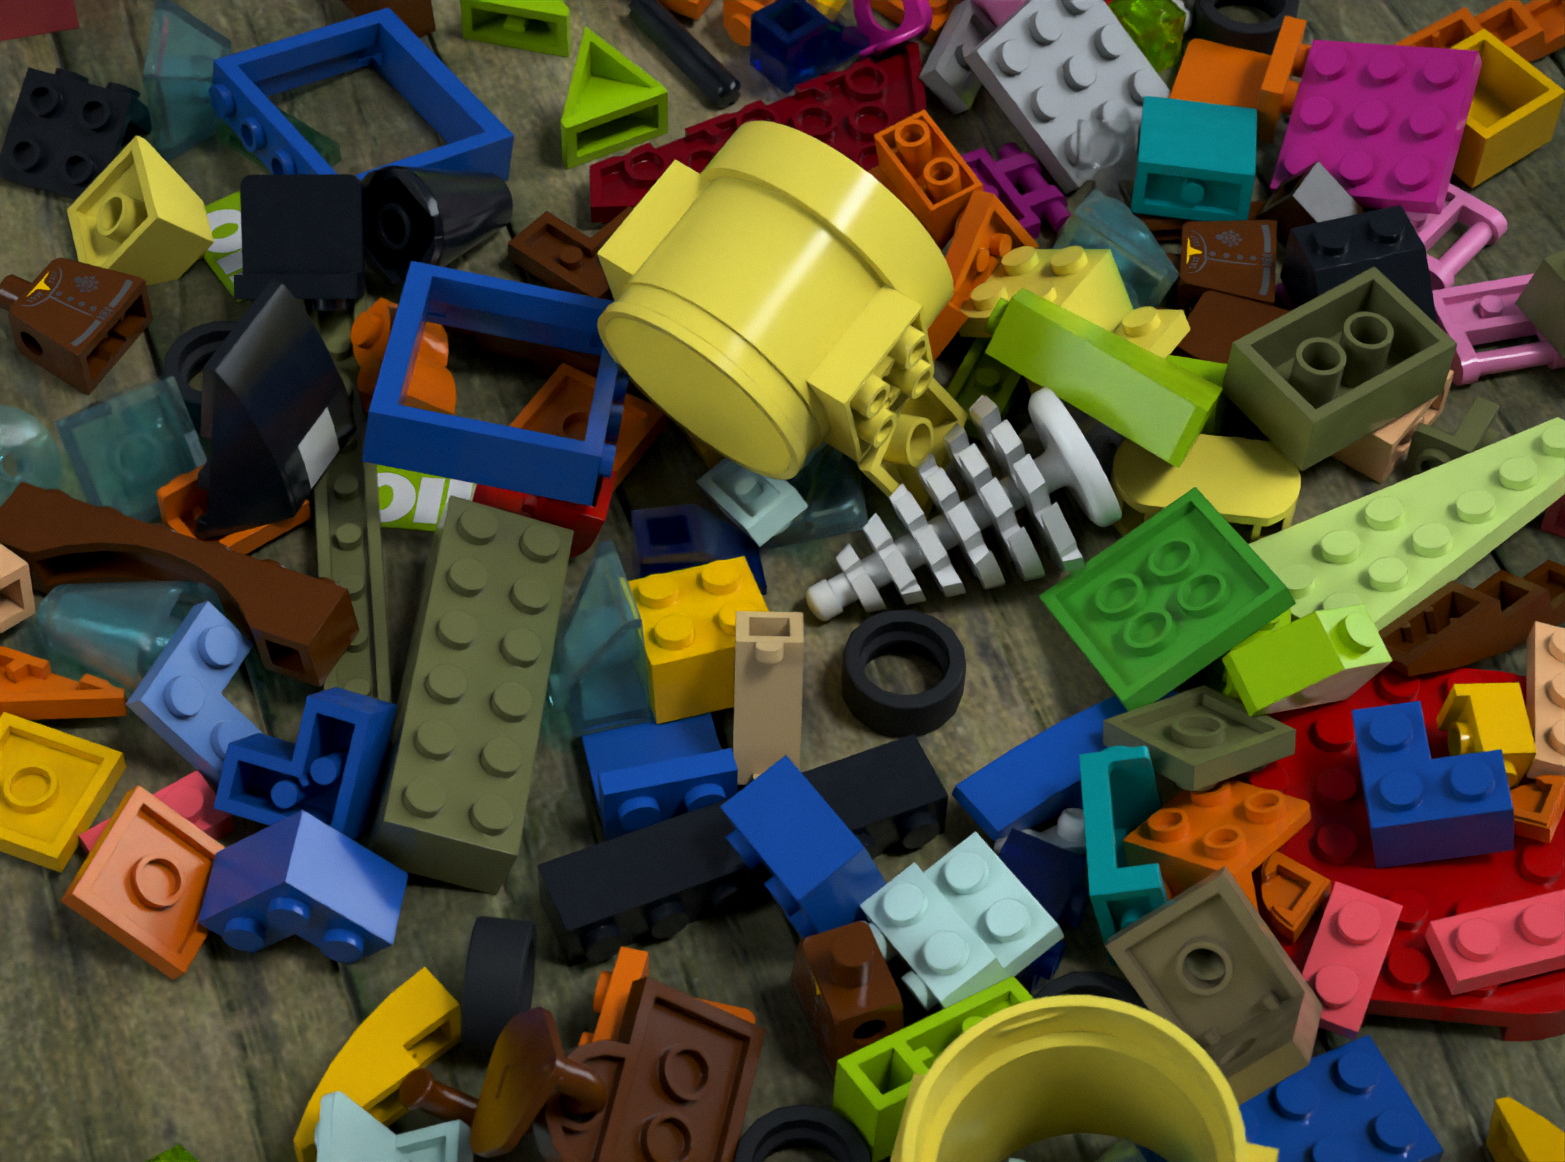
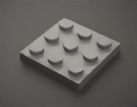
[964,0,1171,194]

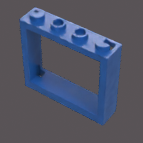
[208,7,514,181]
[362,261,629,506]

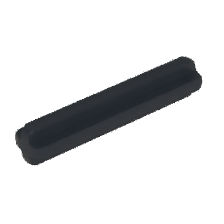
[629,0,741,108]

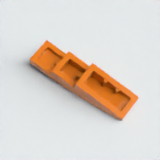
[1393,0,1565,62]

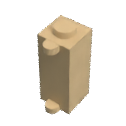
[733,611,804,785]

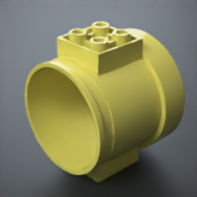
[597,121,954,480]
[890,995,1278,1162]

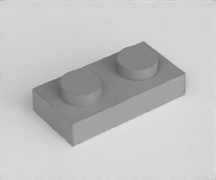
[919,0,996,116]

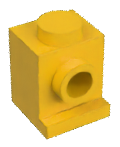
[1436,682,1537,788]

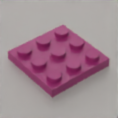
[1270,40,1482,215]

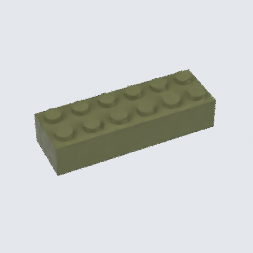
[368,495,574,895]

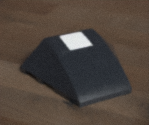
[195,279,357,541]

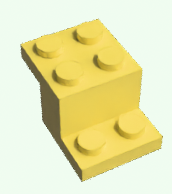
[958,246,1191,398]

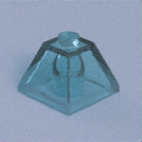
[143,0,234,161]
[1053,189,1180,309]
[54,376,208,522]
[547,540,651,738]

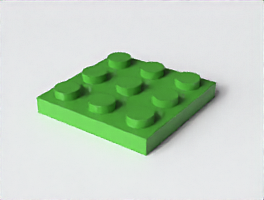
[1039,487,1296,712]

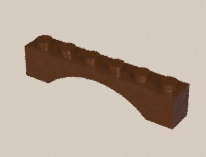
[0,481,360,687]

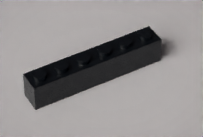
[537,734,948,967]

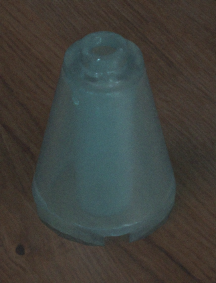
[36,580,225,694]

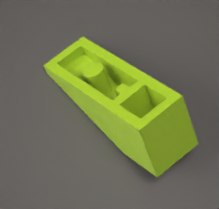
[831,976,1034,1162]

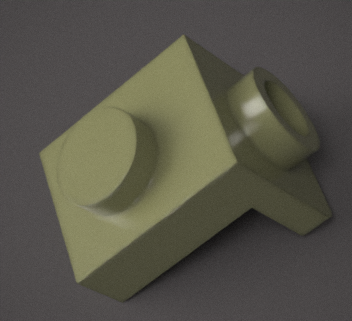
[1405,396,1502,475]

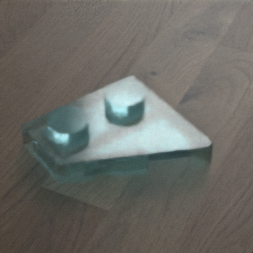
[765,444,869,549]

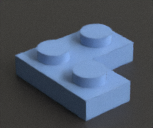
[125,601,265,789]

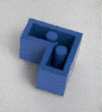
[213,687,398,840]
[1351,701,1515,869]
[720,755,887,939]
[198,810,408,964]

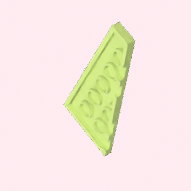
[1248,417,1565,631]

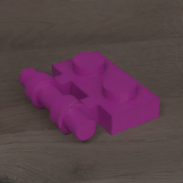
[961,142,1072,239]

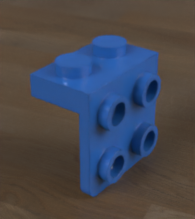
[581,710,738,840]

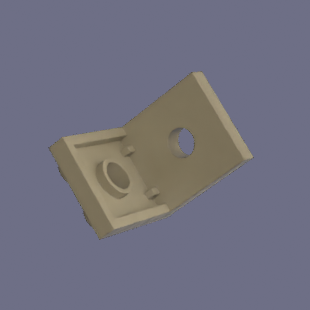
[1105,866,1323,1106]

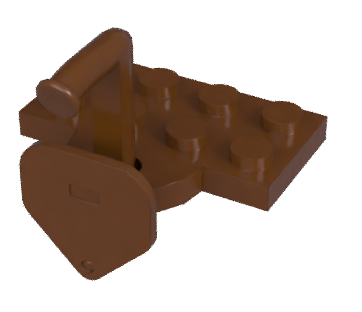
[399,976,766,1162]

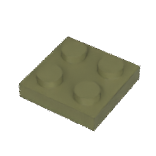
[1103,685,1296,791]

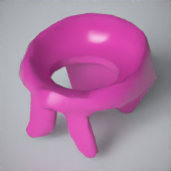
[852,0,933,58]

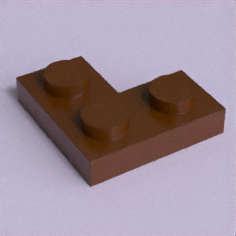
[507,206,633,301]

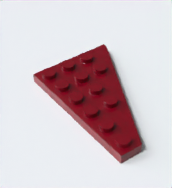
[589,42,927,223]

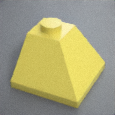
[67,135,214,286]

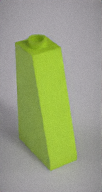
[984,288,1223,468]

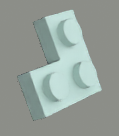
[696,441,828,547]

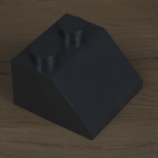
[1280,205,1438,325]

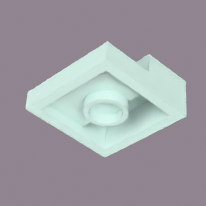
[860,831,1064,1012]

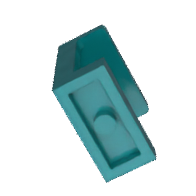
[1131,95,1257,221]
[1079,746,1168,966]

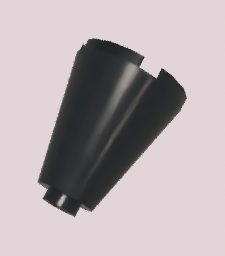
[361,165,513,284]

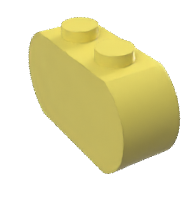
[1110,434,1301,544]

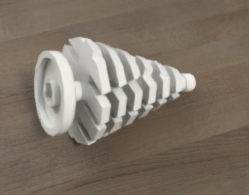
[806,386,1122,621]

